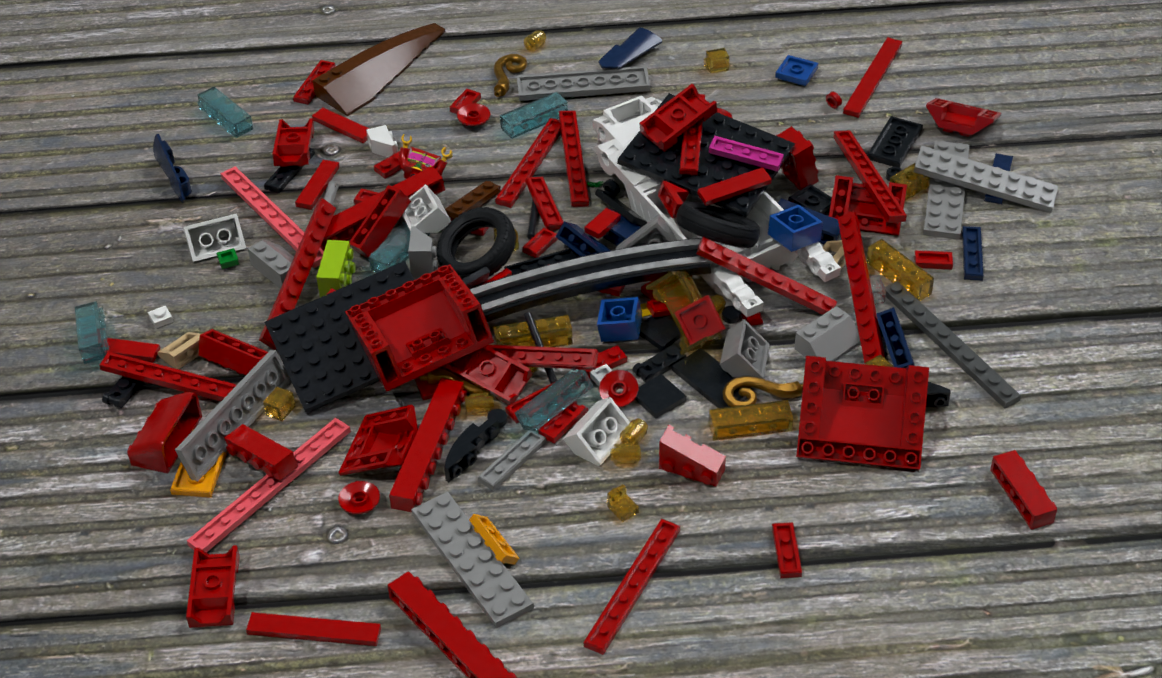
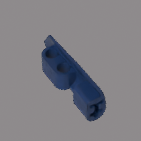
[598,27,662,69]
[153,133,192,203]

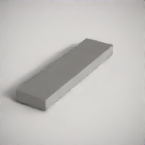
[478,429,546,491]

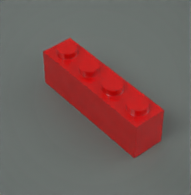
[349,185,411,260]
[199,329,268,375]
[224,424,298,481]
[990,450,1057,530]

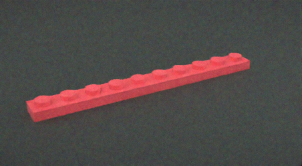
[220,166,324,268]
[187,417,351,553]

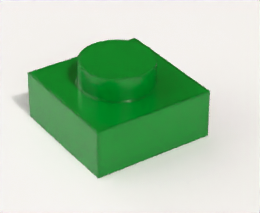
[216,248,240,269]

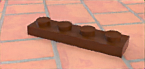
[445,181,500,219]

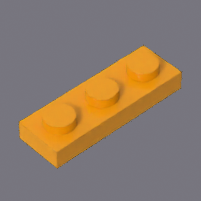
[469,514,520,565]

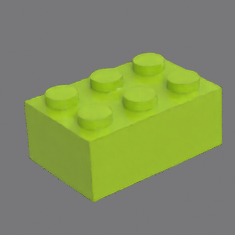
[316,240,355,297]

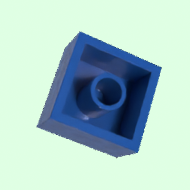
[768,205,823,252]
[597,297,642,342]

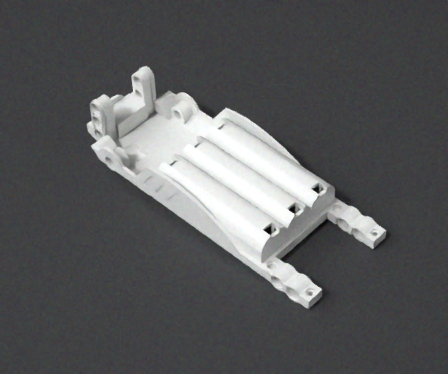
[592,95,841,317]

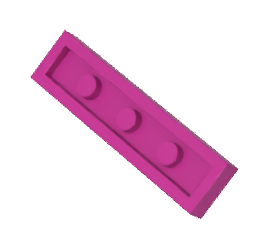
[709,136,784,171]

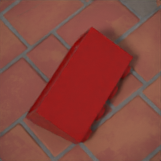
[127,392,202,474]

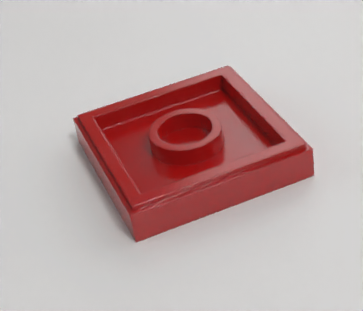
[674,295,726,347]

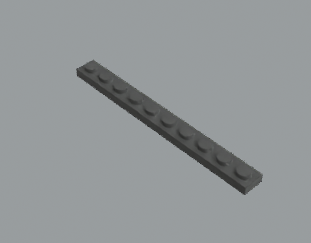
[882,281,1021,409]

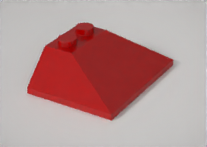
[926,98,1001,137]
[829,175,907,236]
[338,404,418,476]

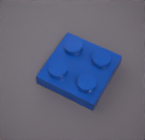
[775,55,818,86]

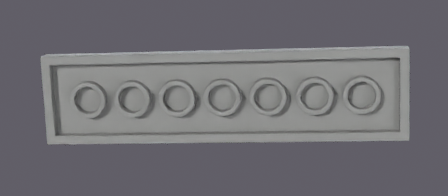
[516,66,650,101]
[923,141,970,240]
[913,145,1058,213]
[175,350,291,482]
[411,492,534,628]

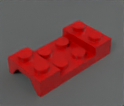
[639,84,717,152]
[272,118,315,167]
[444,346,533,405]
[186,545,240,628]

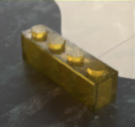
[866,239,934,301]
[493,315,573,347]
[708,400,793,441]

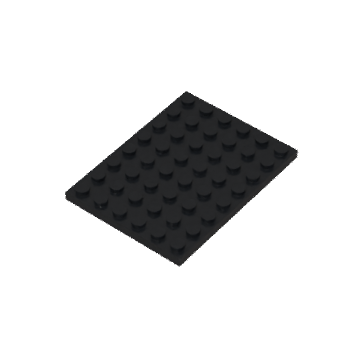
[617,93,795,217]
[264,261,415,414]

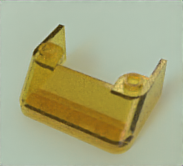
[646,271,722,355]

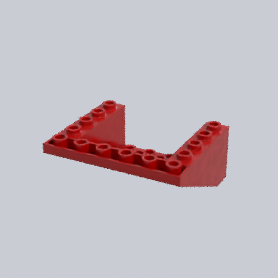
[345,264,494,392]
[796,356,929,470]

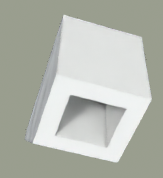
[366,125,398,157]

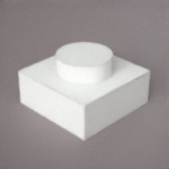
[148,306,173,328]
[590,364,612,386]

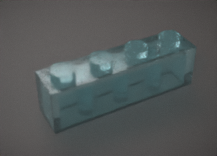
[197,87,253,138]
[500,92,568,139]
[369,221,430,273]
[75,301,109,364]
[515,369,594,431]

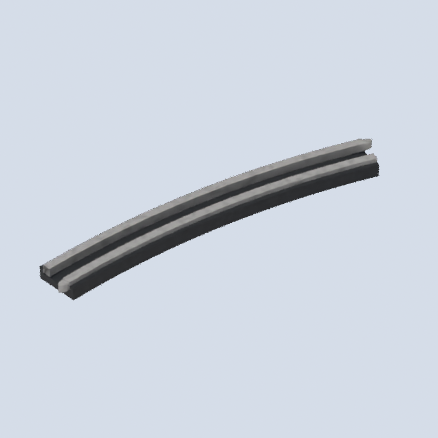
[470,238,715,322]

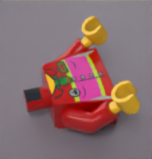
[398,134,453,179]

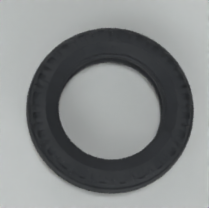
[676,201,760,248]
[437,207,516,279]

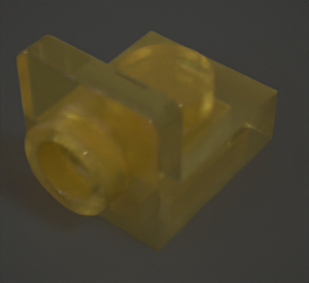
[607,484,639,522]

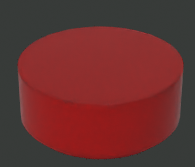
[826,91,842,109]

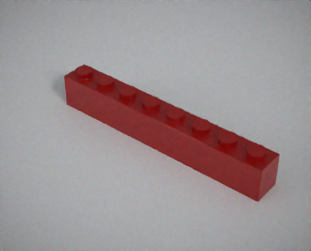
[320,166,445,251]
[389,378,467,512]
[388,571,517,678]

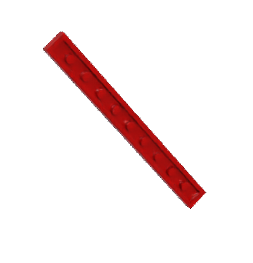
[833,130,907,224]
[259,198,336,350]
[838,211,885,365]

